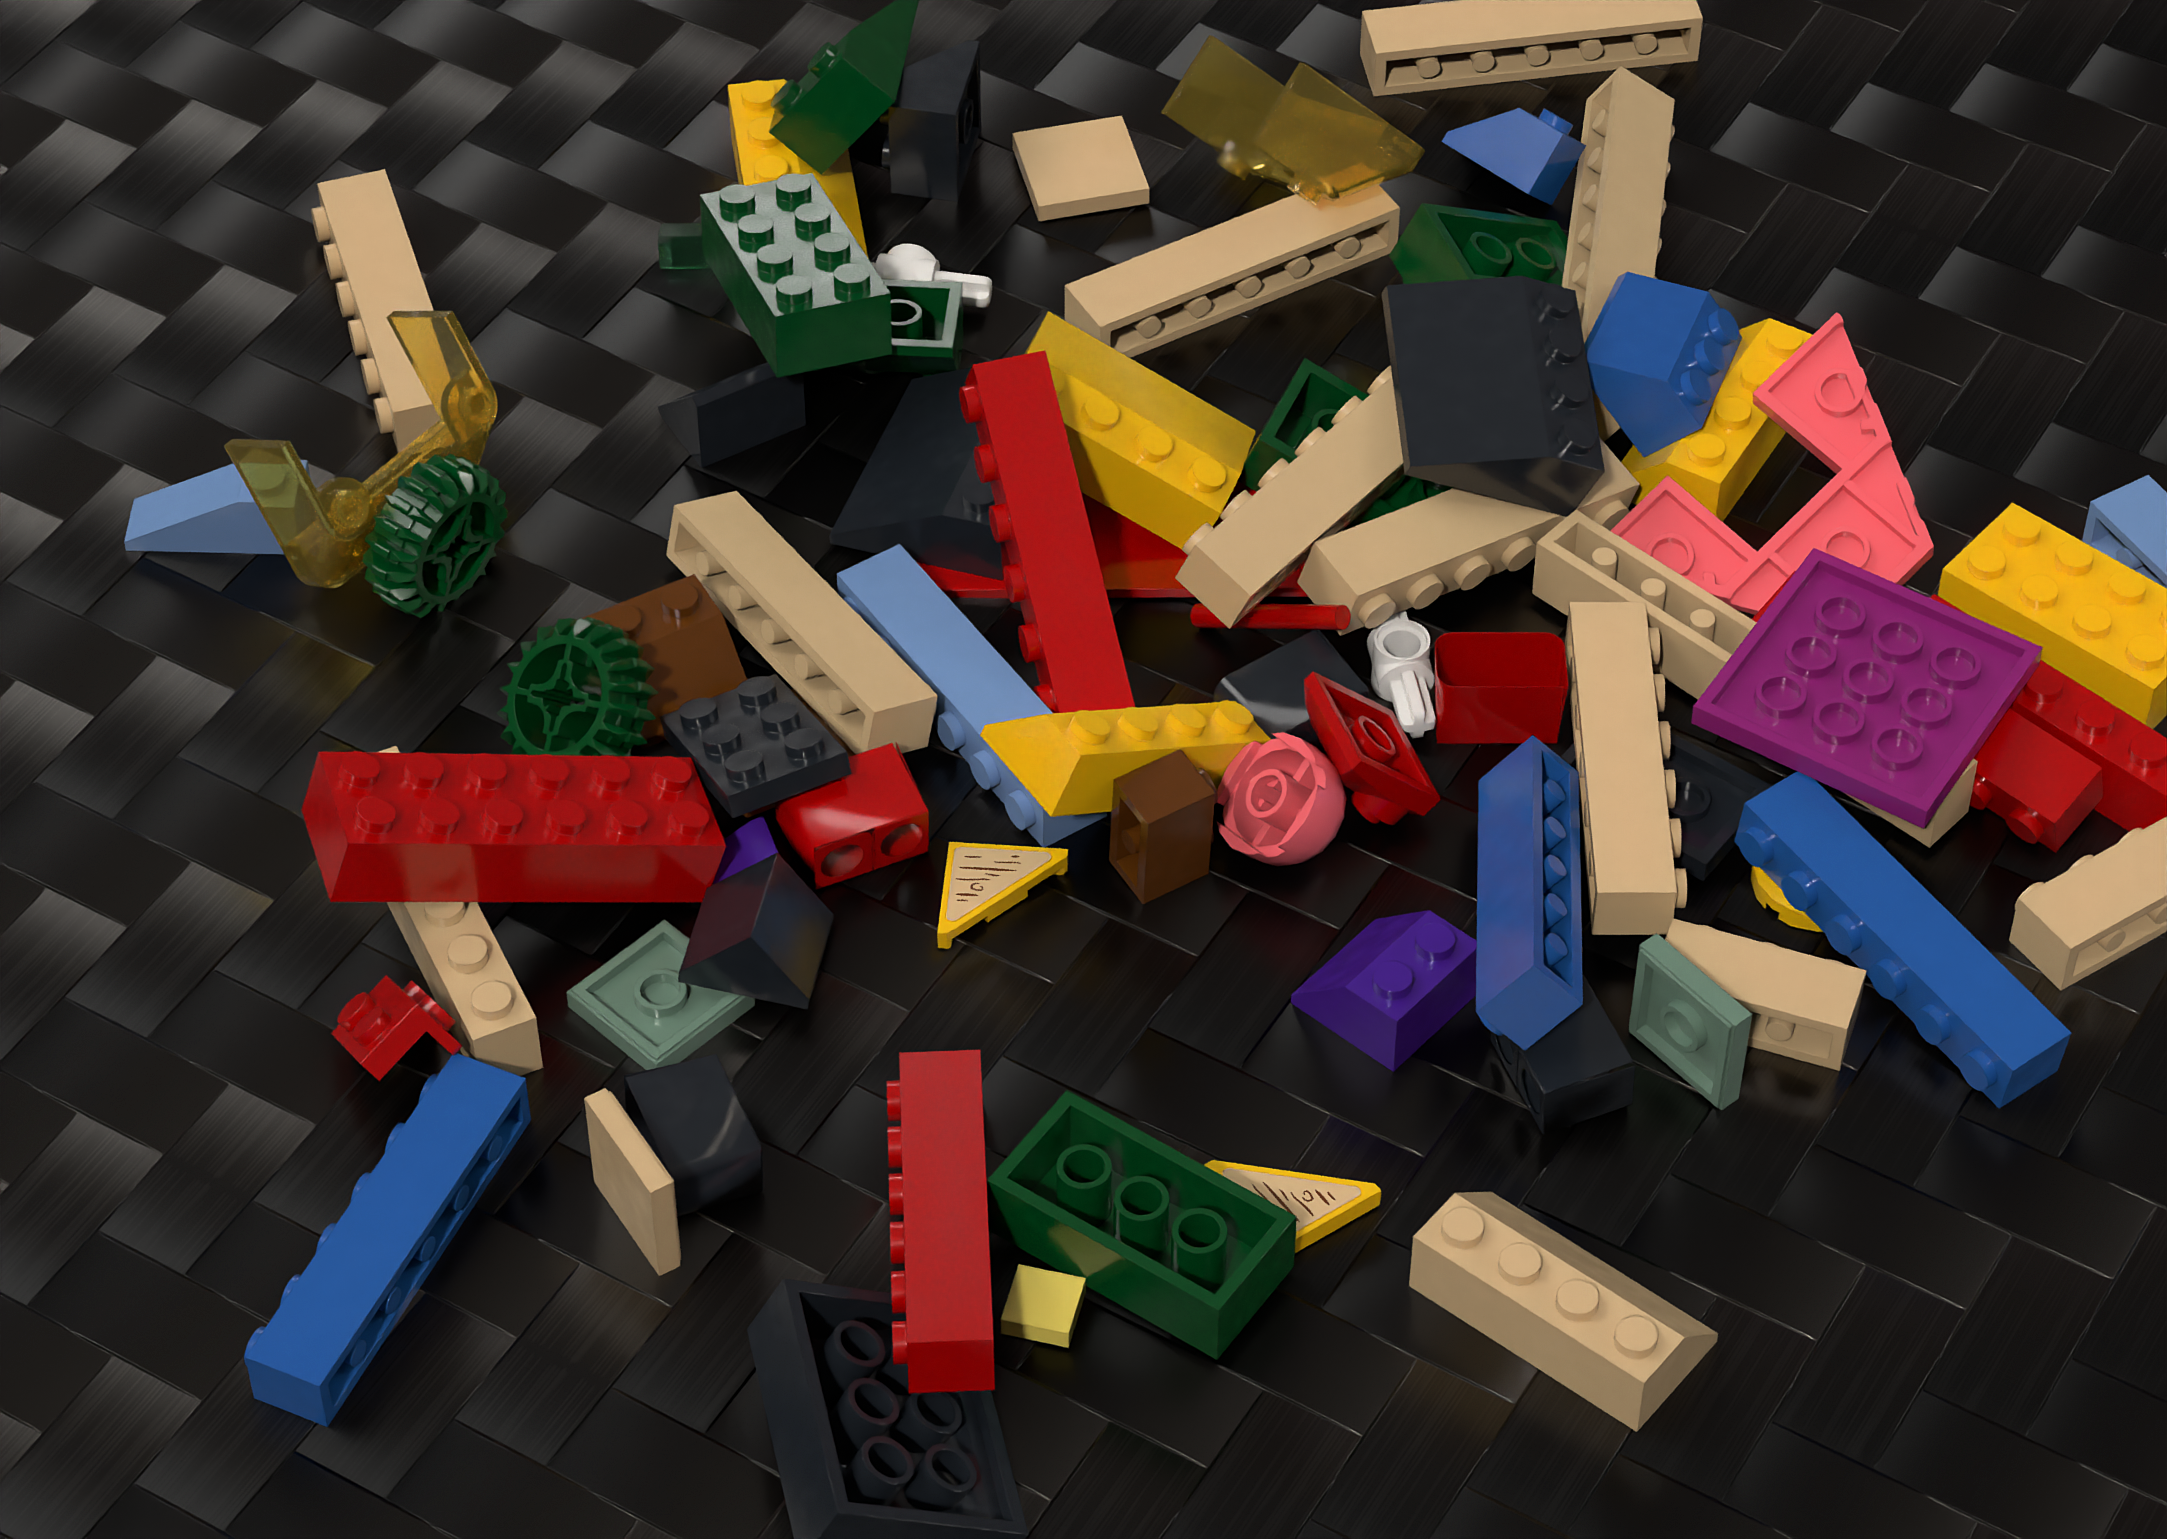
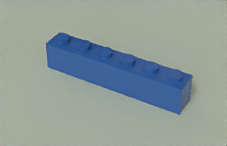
[1476,735,1583,1050]
[1734,771,2071,1109]
[244,1053,531,1427]

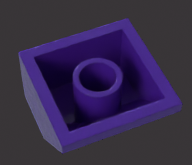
[1291,910,1477,1072]

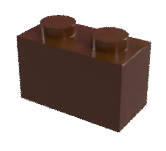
[1109,749,1218,904]

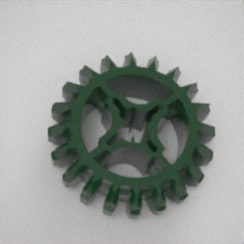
[362,453,508,618]
[496,617,659,756]

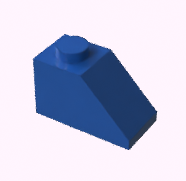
[1442,108,1586,205]

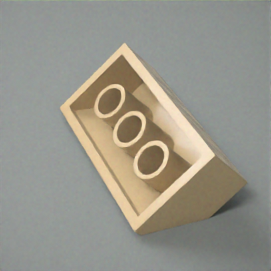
[1409,1192,1718,1432]

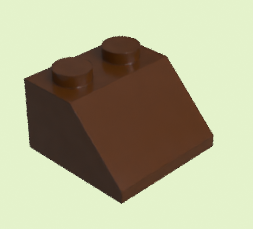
[582,574,747,750]

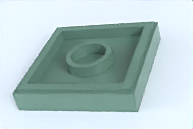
[567,920,755,1070]
[1629,933,1752,1110]

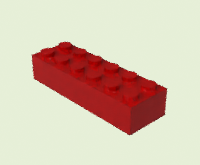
[301,751,726,902]

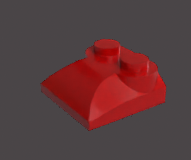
[1304,671,1441,825]

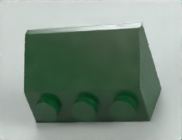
[813,279,963,376]

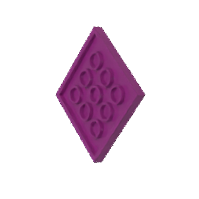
[1691,548,2043,829]

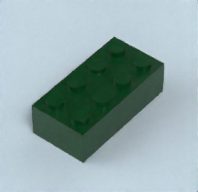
[700,173,892,378]
[987,1090,1297,1360]

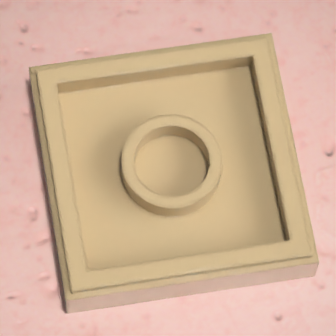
[1012,116,1150,221]
[584,1088,682,1276]

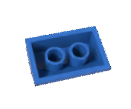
[1584,272,1742,457]

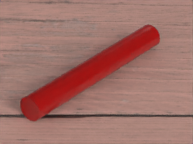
[1190,603,1351,630]

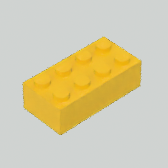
[1938,503,2167,729]

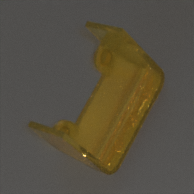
[1161,35,1425,205]
[224,311,498,588]

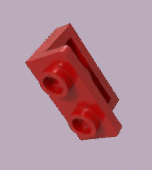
[331,975,462,1081]

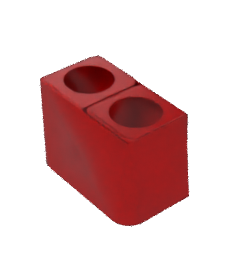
[1434,632,1568,744]
[775,742,929,890]

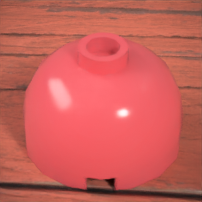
[1217,732,1346,866]

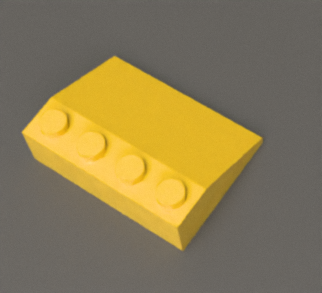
[1025,311,1256,549]

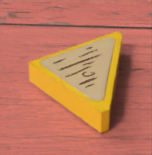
[937,842,1068,949]
[1204,1160,1381,1253]

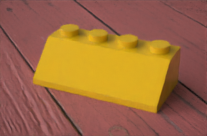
[728,79,868,257]
[1621,318,1812,522]
[980,700,1271,817]

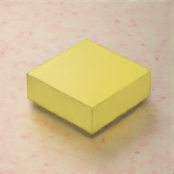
[1001,1264,1086,1348]

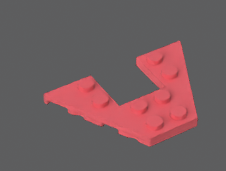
[1610,312,1934,615]

